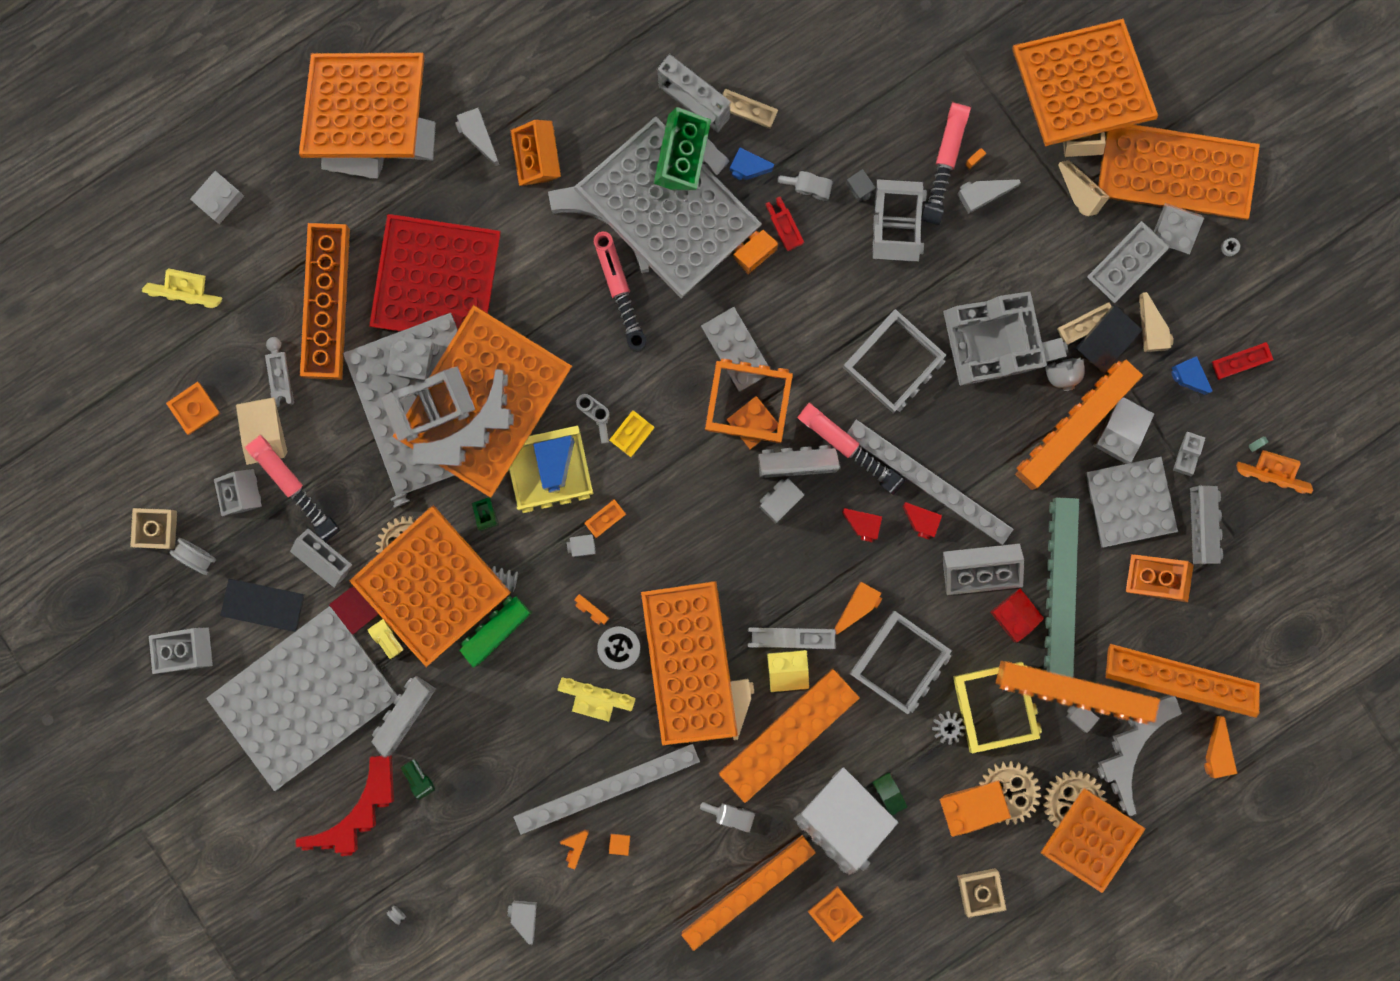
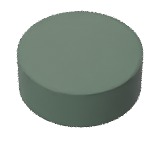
[1249,436,1269,452]

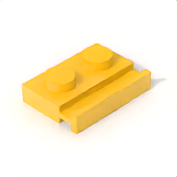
[609,411,655,457]

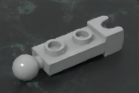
[265,337,294,407]

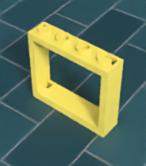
[953,662,1042,753]

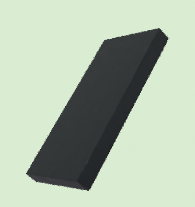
[220,579,305,632]

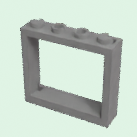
[657,54,731,132]
[843,309,946,413]
[849,611,952,714]

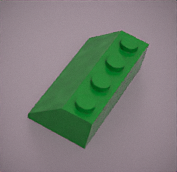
[653,107,711,190]
[460,596,532,667]

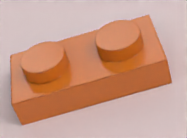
[584,499,626,538]
[574,594,610,625]

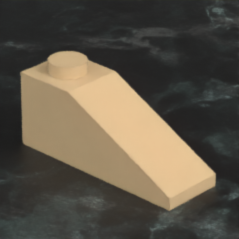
[1059,161,1109,216]
[1139,292,1173,352]
[730,679,754,740]

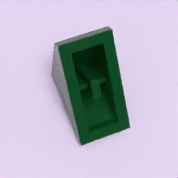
[472,497,499,531]
[872,773,907,816]

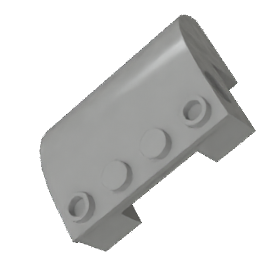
[943,292,1047,385]

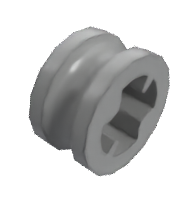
[1221,238,1240,256]
[390,492,410,508]
[387,906,406,925]

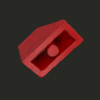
[903,502,942,540]
[842,508,882,542]

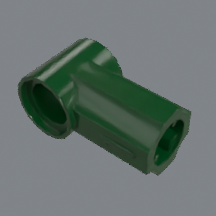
[401,759,436,800]

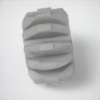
[932,711,966,745]

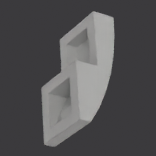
[1173,432,1205,476]

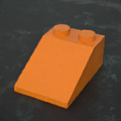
[1126,554,1194,602]
[940,780,1011,837]

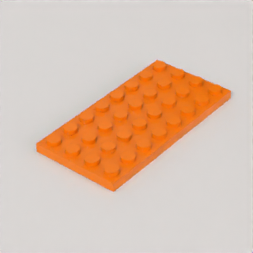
[1098,125,1260,220]
[641,582,738,745]

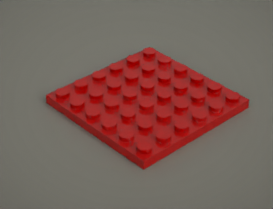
[369,214,501,332]

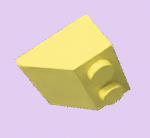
[767,650,809,692]

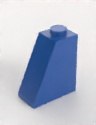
[533,435,574,493]

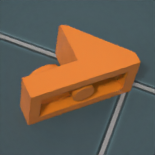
[560,829,589,870]

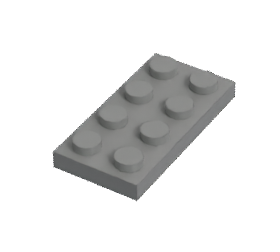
[1087,221,1170,303]
[701,307,768,392]

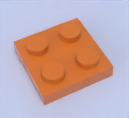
[166,382,221,435]
[726,396,778,450]
[808,886,863,942]

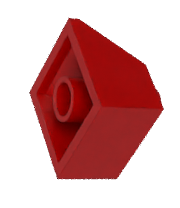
[990,588,1044,643]

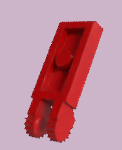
[765,197,804,252]

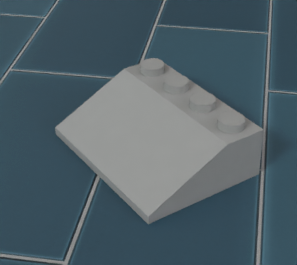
[758,445,840,478]
[372,676,436,757]

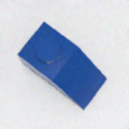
[730,148,774,180]
[1171,356,1212,395]

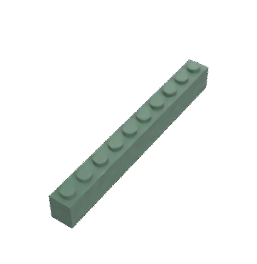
[1044,498,1079,678]

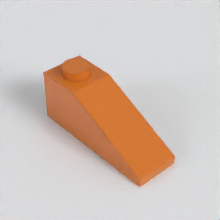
[835,582,882,635]
[1204,715,1237,778]

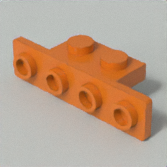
[1236,450,1313,494]

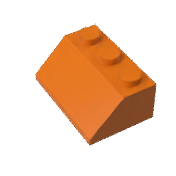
[511,120,561,186]

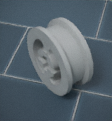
[170,538,216,575]
[597,627,640,669]

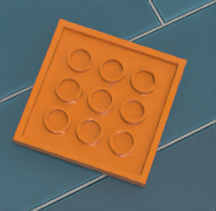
[1041,788,1145,893]

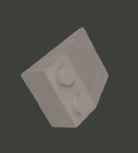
[1093,397,1154,464]
[149,628,213,674]

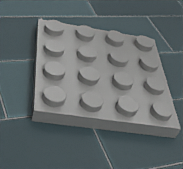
[1085,457,1178,547]

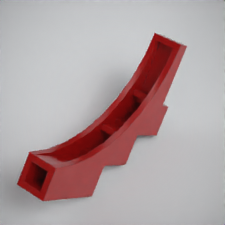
[296,755,394,856]

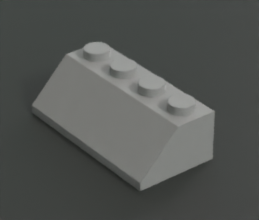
[1190,486,1223,564]
[943,544,1024,595]

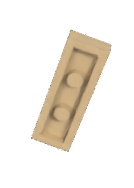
[718,89,778,129]
[1057,302,1111,345]

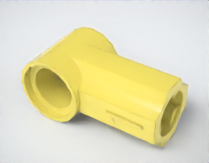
[368,619,404,659]

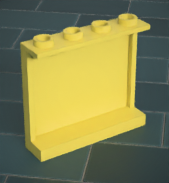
[510,426,593,513]

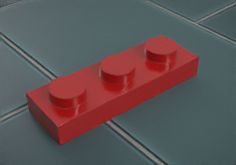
[1211,342,1273,380]

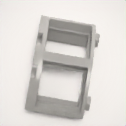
[873,180,927,261]
[381,366,475,442]

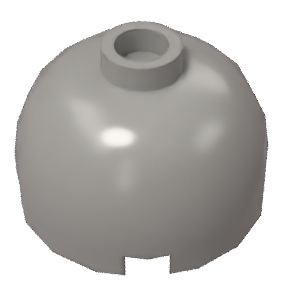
[1045,358,1085,391]

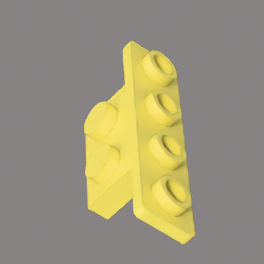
[142,269,222,308]
[558,678,635,722]

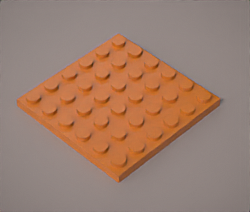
[1013,19,1158,146]
[299,53,425,158]
[349,505,511,667]

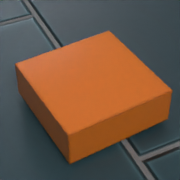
[965,148,986,169]
[609,834,630,856]

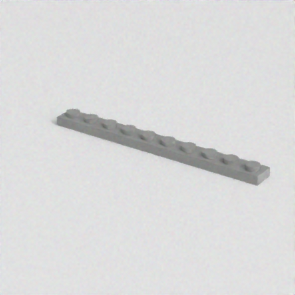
[847,420,1014,545]
[514,744,700,835]

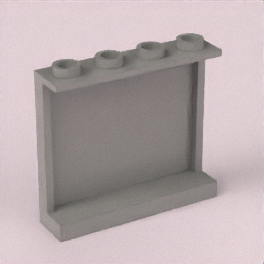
[794,767,898,875]

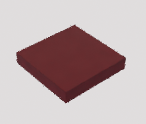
[329,586,379,635]

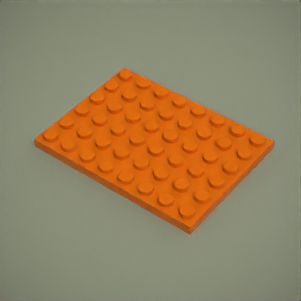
[392,305,573,498]

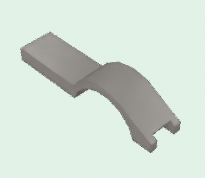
[748,628,836,649]

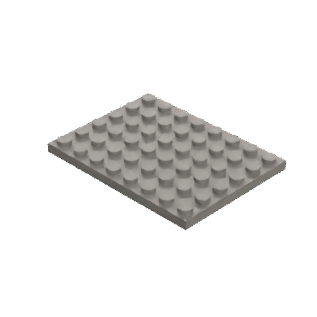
[574,116,762,298]
[343,313,458,496]
[206,606,398,791]

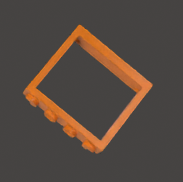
[705,359,793,443]

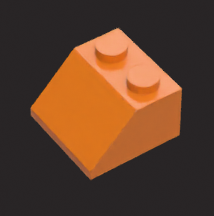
[733,230,778,274]

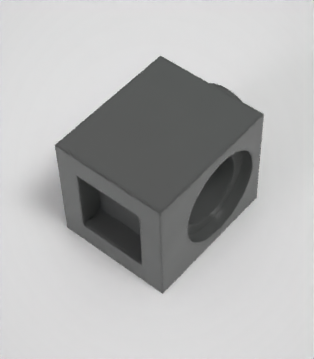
[846,169,875,202]

